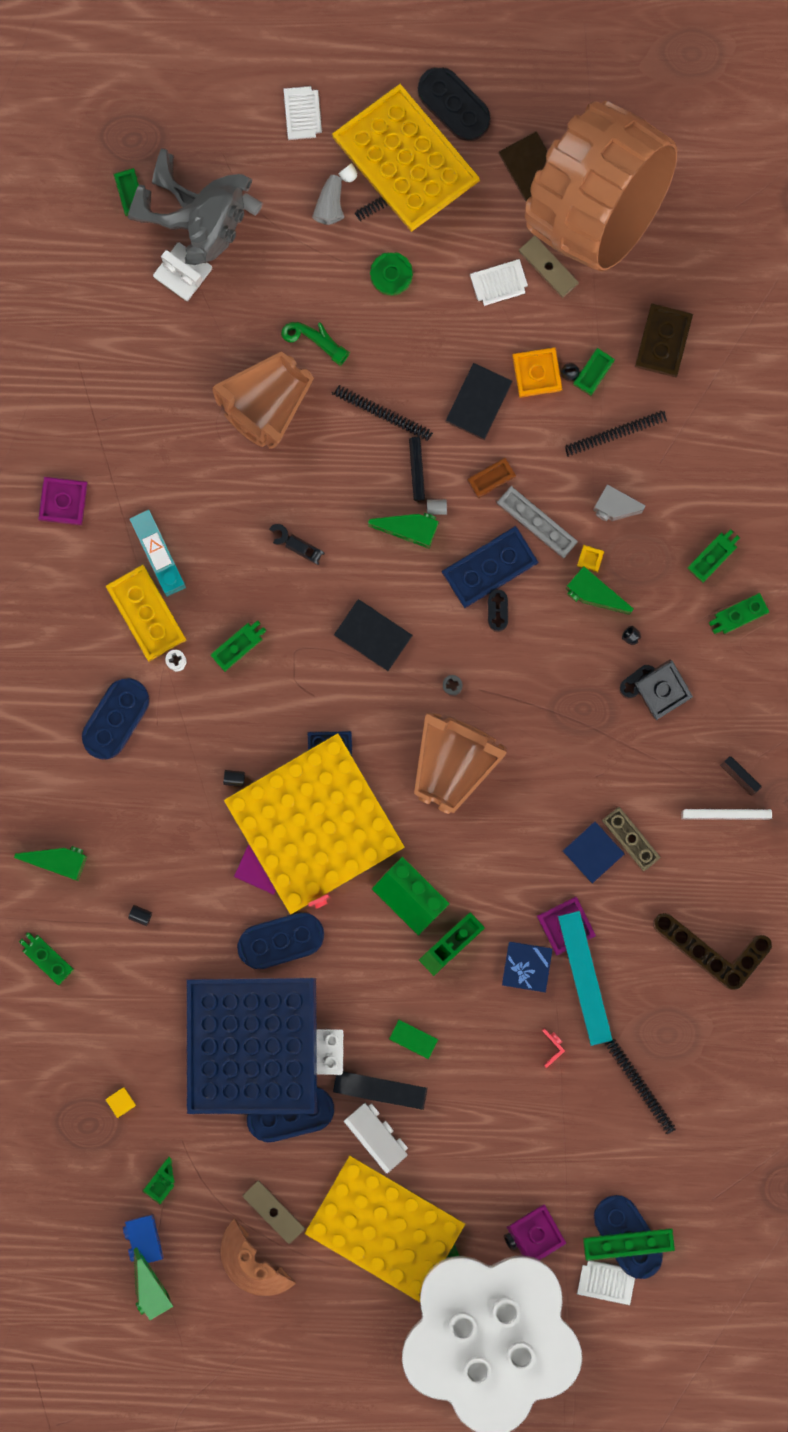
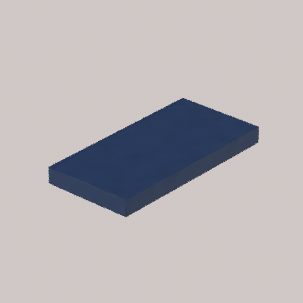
[442,526,539,609]

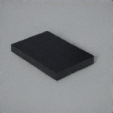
[445,363,513,440]
[334,599,413,672]

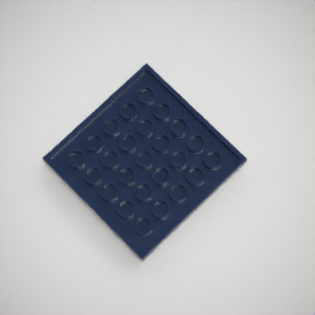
[187,978,317,1114]

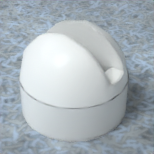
[338,163,357,182]

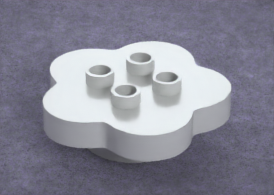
[402,1256,582,1432]

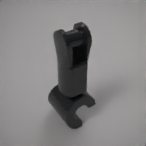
[269,524,325,565]

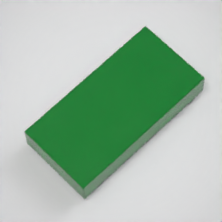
[114,168,139,216]
[573,348,615,396]
[389,1020,438,1059]

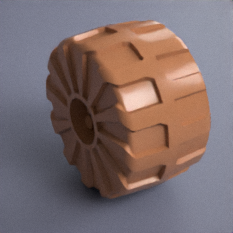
[525,101,678,271]

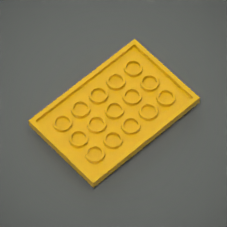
[332,84,480,232]
[305,1156,465,1303]

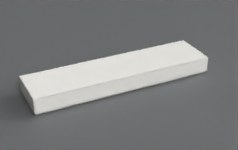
[681,809,772,820]

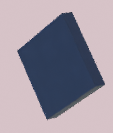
[562,822,625,884]

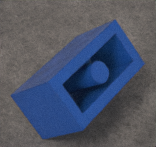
[123,1214,164,1263]

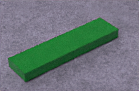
[583,1228,675,1261]

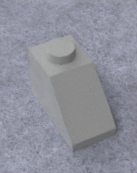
[593,484,645,521]

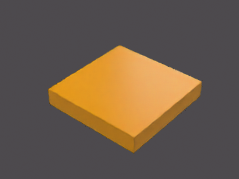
[512,347,562,398]

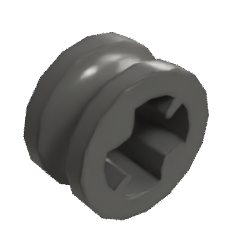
[443,675,463,695]

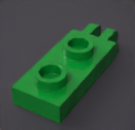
[687,529,740,584]
[708,593,769,634]
[210,621,267,672]
[19,932,75,986]

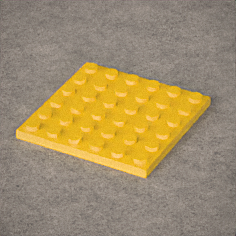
[224,733,405,915]

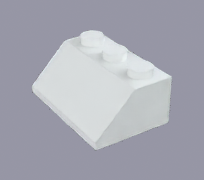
[344,1103,408,1174]

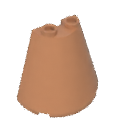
[213,351,314,449]
[414,713,507,814]
[221,1218,296,1296]

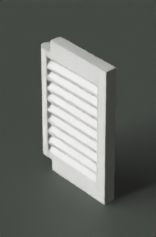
[284,86,322,140]
[470,259,528,306]
[577,1260,635,1305]

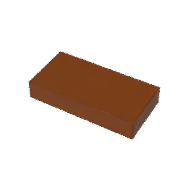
[467,458,516,499]

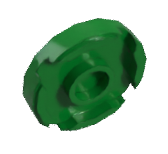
[370,252,413,296]

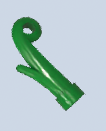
[281,322,350,366]

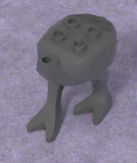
[128,148,253,265]

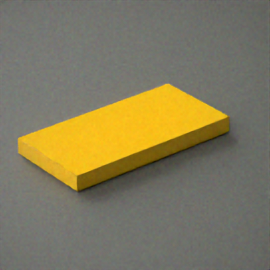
[106,565,187,662]

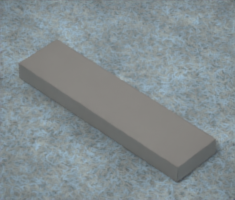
[497,486,578,559]

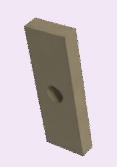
[519,236,579,298]
[602,807,661,872]
[242,1180,305,1244]

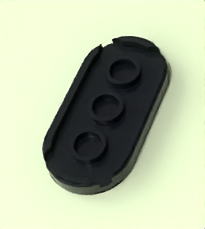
[418,67,490,141]

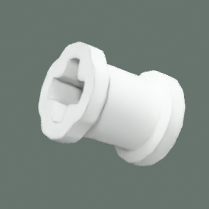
[165,650,187,672]

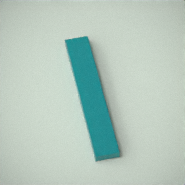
[558,911,613,1046]

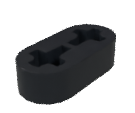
[488,590,508,632]
[619,665,655,699]

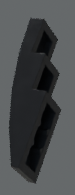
[333,1071,428,1110]

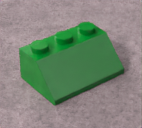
[372,857,450,936]

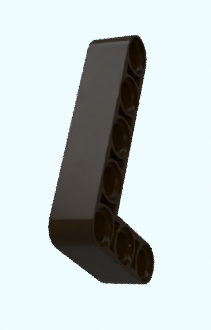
[653,913,772,990]

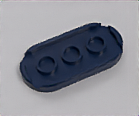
[82,678,149,760]
[237,912,324,969]
[247,1087,335,1143]
[594,1195,663,1279]

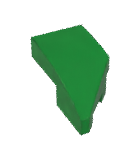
[142,1157,174,1205]

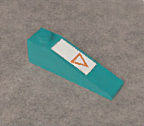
[130,510,186,597]

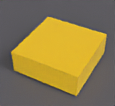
[577,545,604,573]
[105,1087,137,1118]

